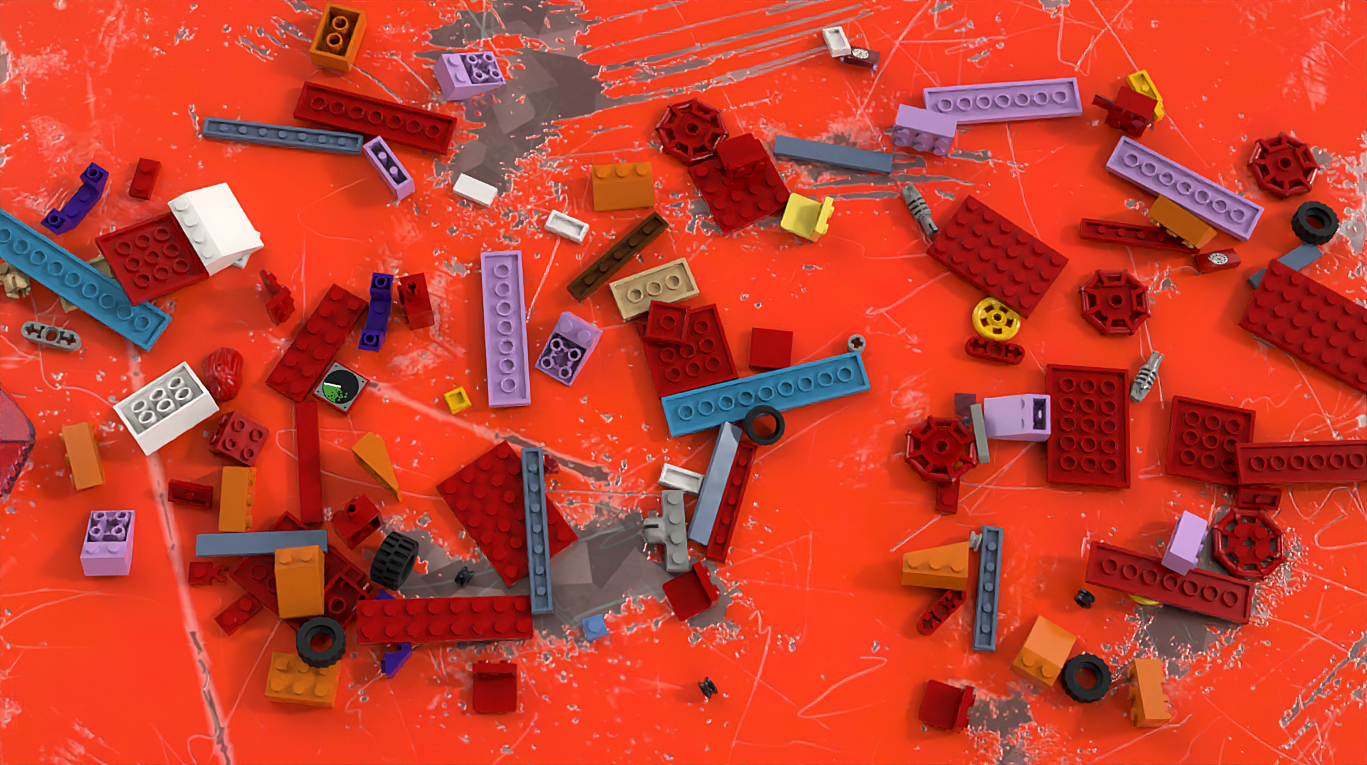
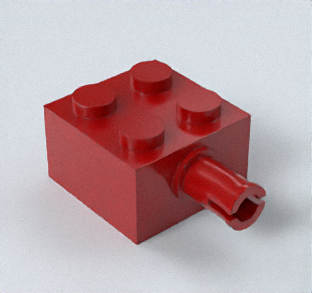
[1092,85,1158,138]
[397,272,435,330]
[330,493,384,551]

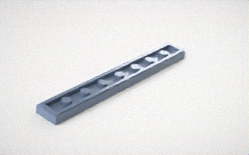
[202,116,364,156]
[521,447,553,615]

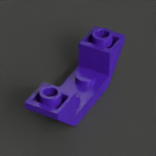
[41,162,109,235]
[358,272,394,352]
[375,589,412,679]

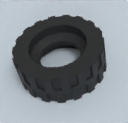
[1291,201,1339,245]
[296,617,346,668]
[1061,653,1112,704]

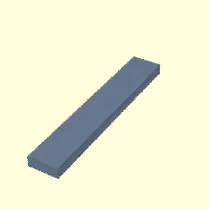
[773,135,893,175]
[686,421,743,546]
[972,525,1003,653]
[196,530,328,557]

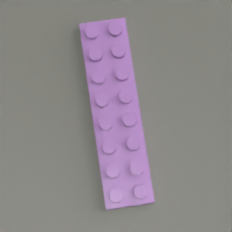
[922,77,1083,125]
[1104,135,1264,242]
[481,250,531,408]

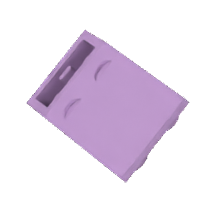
[433,51,506,101]
[534,311,603,386]
[984,394,1051,442]
[80,510,135,576]

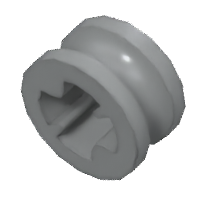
[847,334,866,354]
[968,531,982,552]

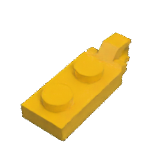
[1126,69,1165,122]

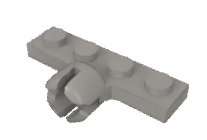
[642,490,689,572]

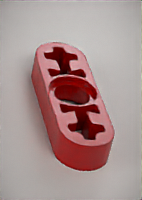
[965,336,1025,365]
[916,589,966,636]

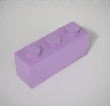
[363,136,415,201]
[1161,510,1208,576]

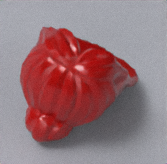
[202,347,244,401]

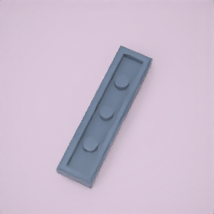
[1247,242,1323,290]

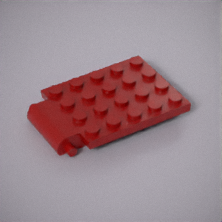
[229,510,374,645]

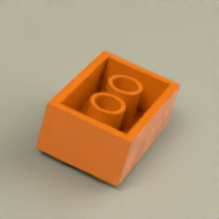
[309,2,367,73]
[265,652,341,708]

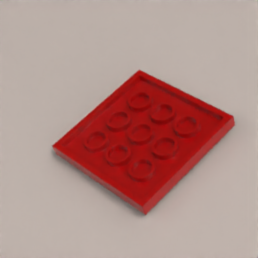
[688,138,790,237]
[95,211,209,307]
[637,303,739,400]
[1164,395,1256,489]

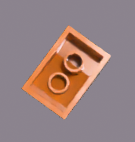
[351,431,403,503]
[275,545,324,619]
[1009,615,1077,692]

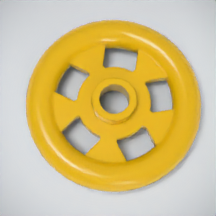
[972,297,1021,342]

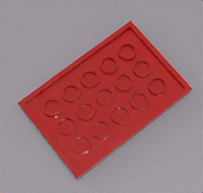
[926,195,1069,320]
[1046,364,1131,489]
[436,440,579,589]

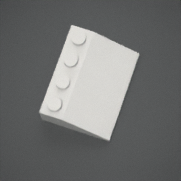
[168,183,264,276]
[113,361,220,456]

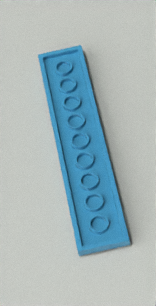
[0,208,173,353]
[661,351,871,438]

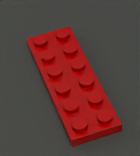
[265,283,369,403]

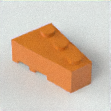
[59,421,106,490]
[901,541,969,591]
[1127,658,1172,727]

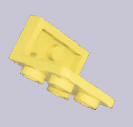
[780,193,834,242]

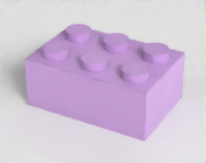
[890,104,958,156]

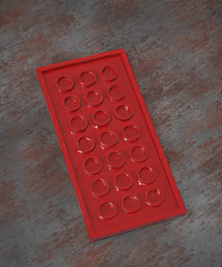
[1238,258,1367,395]

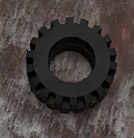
[370,531,419,591]

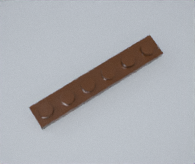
[567,211,669,303]

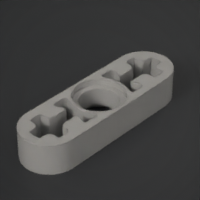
[21,321,82,352]
[970,404,990,464]

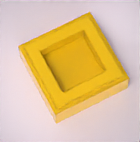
[443,386,471,415]

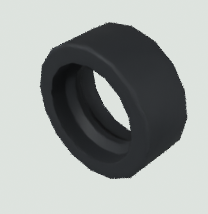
[744,405,785,446]

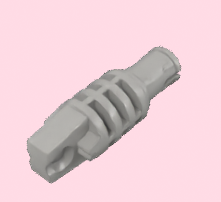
[901,184,939,236]
[1129,351,1164,403]

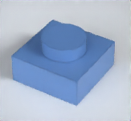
[581,613,608,642]

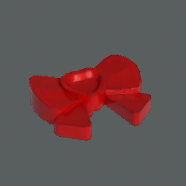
[543,454,560,478]

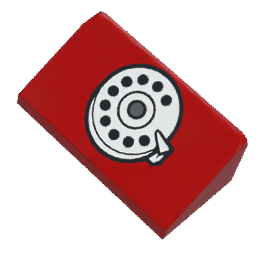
[1194,248,1241,274]

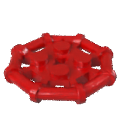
[655,97,729,165]
[1247,132,1321,199]
[1078,269,1152,336]
[903,415,978,484]
[1211,507,1287,581]

